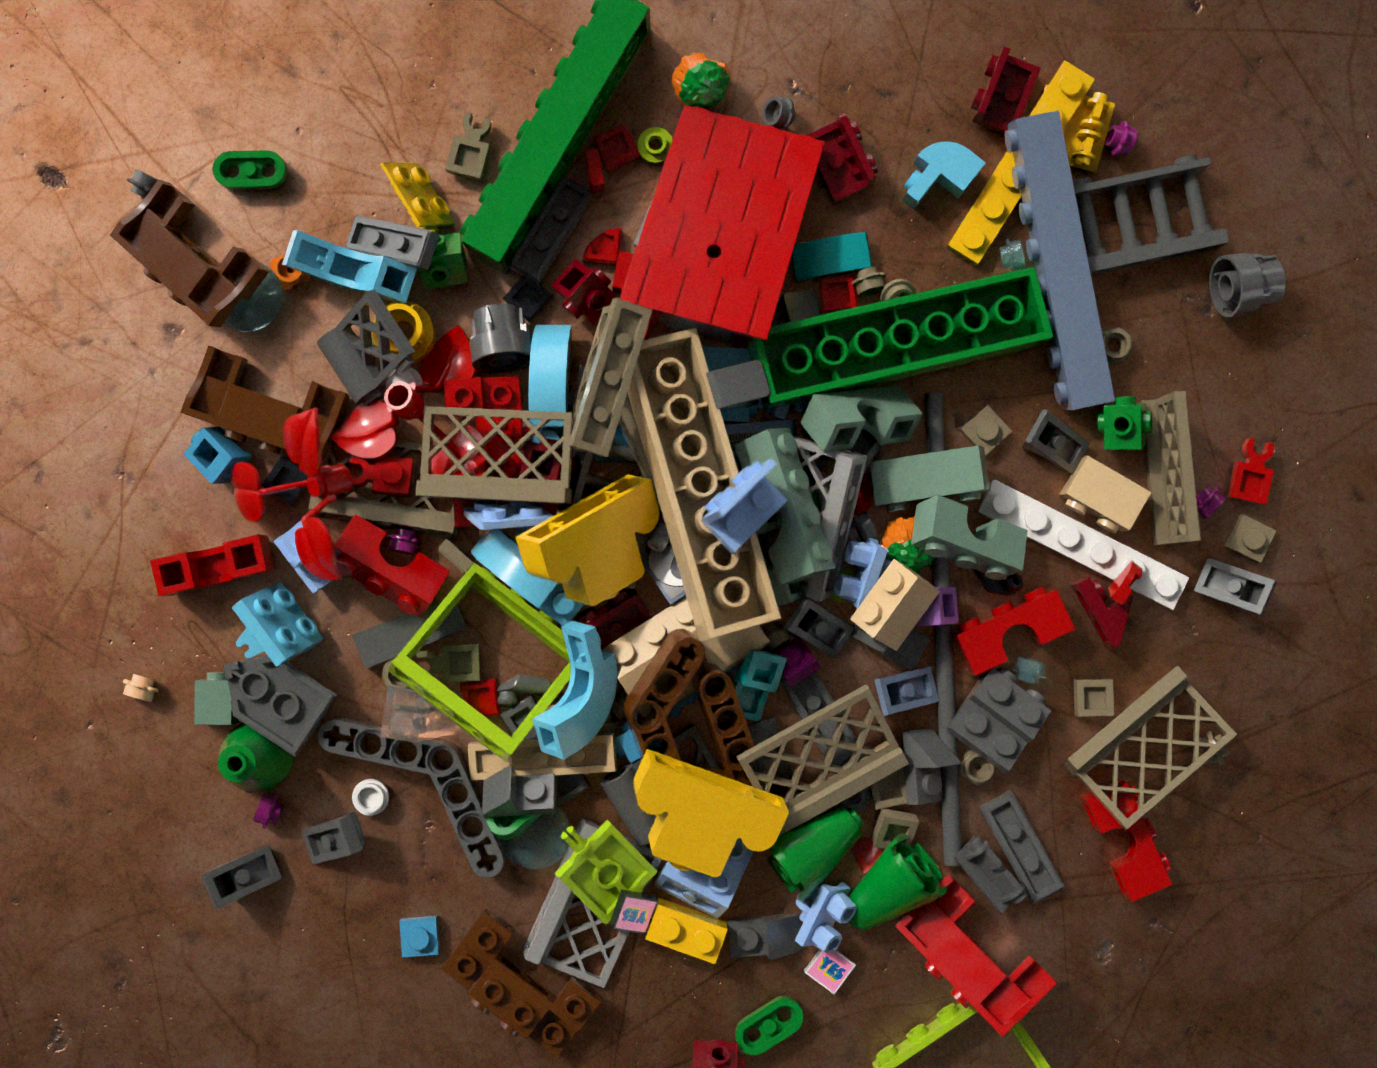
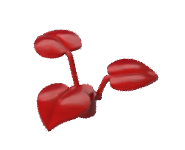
[331,326,489,477]
[229,408,352,580]

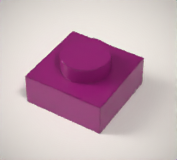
[772,636,821,688]

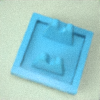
[232,581,324,667]

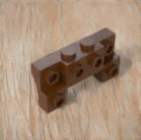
[110,179,269,328]
[180,345,350,462]
[440,909,602,1058]

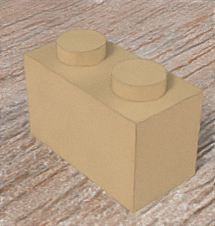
[1059,456,1152,534]
[850,559,940,651]

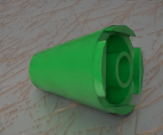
[218,723,293,792]
[767,806,864,903]
[848,834,947,931]

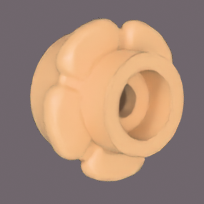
[123,674,159,702]

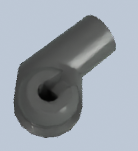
[497,674,550,708]

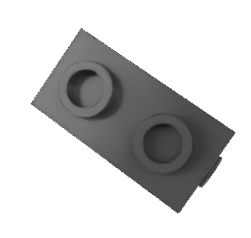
[954,834,1027,914]

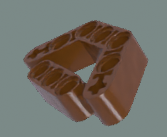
[624,629,755,786]

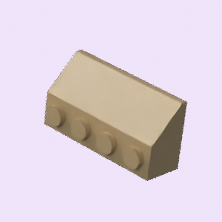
[602,596,770,718]

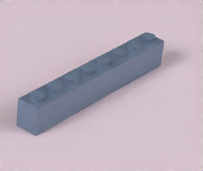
[1005,110,1115,410]

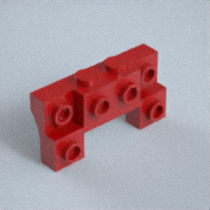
[444,375,532,527]
[895,875,1058,1037]

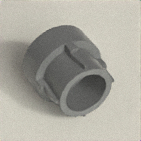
[1209,253,1286,317]
[469,304,532,372]

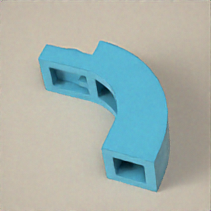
[282,230,417,303]
[529,325,573,443]
[470,529,583,626]
[533,621,617,760]

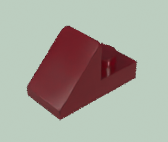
[1070,577,1133,648]

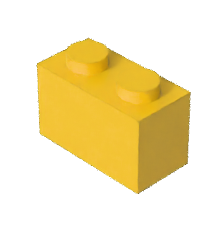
[645,897,728,964]

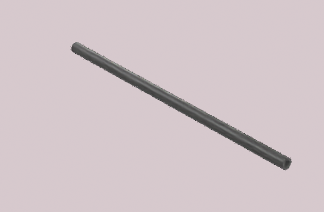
[925,392,962,866]

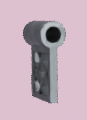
[317,289,415,406]
[600,724,720,847]

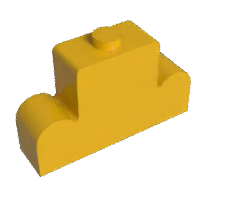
[516,474,659,606]
[633,749,789,877]

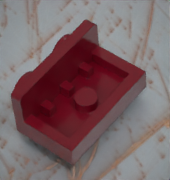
[970,46,1041,135]
[807,113,878,204]
[575,588,652,650]

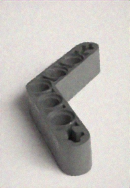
[318,717,507,878]

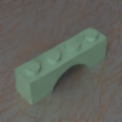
[734,428,835,585]

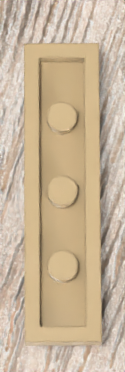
[468,733,617,781]

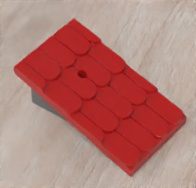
[620,104,825,344]

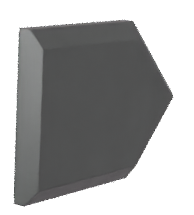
[223,655,337,757]

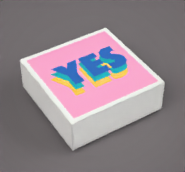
[804,949,856,994]

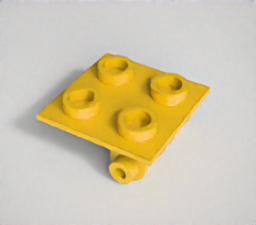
[1043,85,1115,173]
[380,162,454,233]

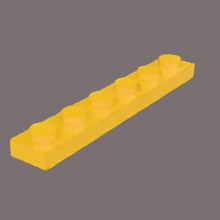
[947,60,1095,266]

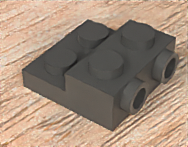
[946,668,1051,774]

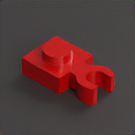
[1227,438,1274,506]
[350,456,415,497]

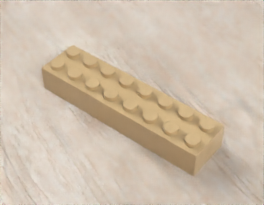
[627,328,781,641]

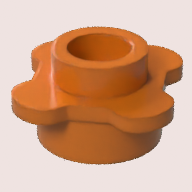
[270,254,312,291]

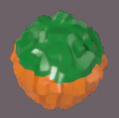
[672,53,730,109]
[881,516,935,574]

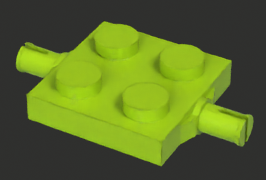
[554,820,658,925]

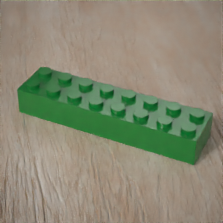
[460,0,651,275]
[746,267,1053,411]

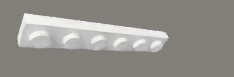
[977,479,1189,610]

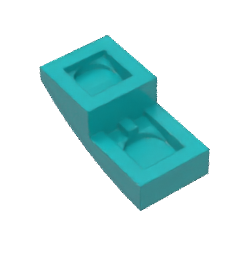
[792,232,873,282]
[724,649,787,722]

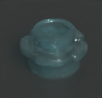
[1000,238,1026,272]
[1011,656,1047,684]

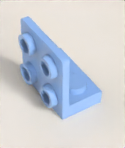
[700,458,788,554]
[464,500,553,537]
[653,838,754,919]

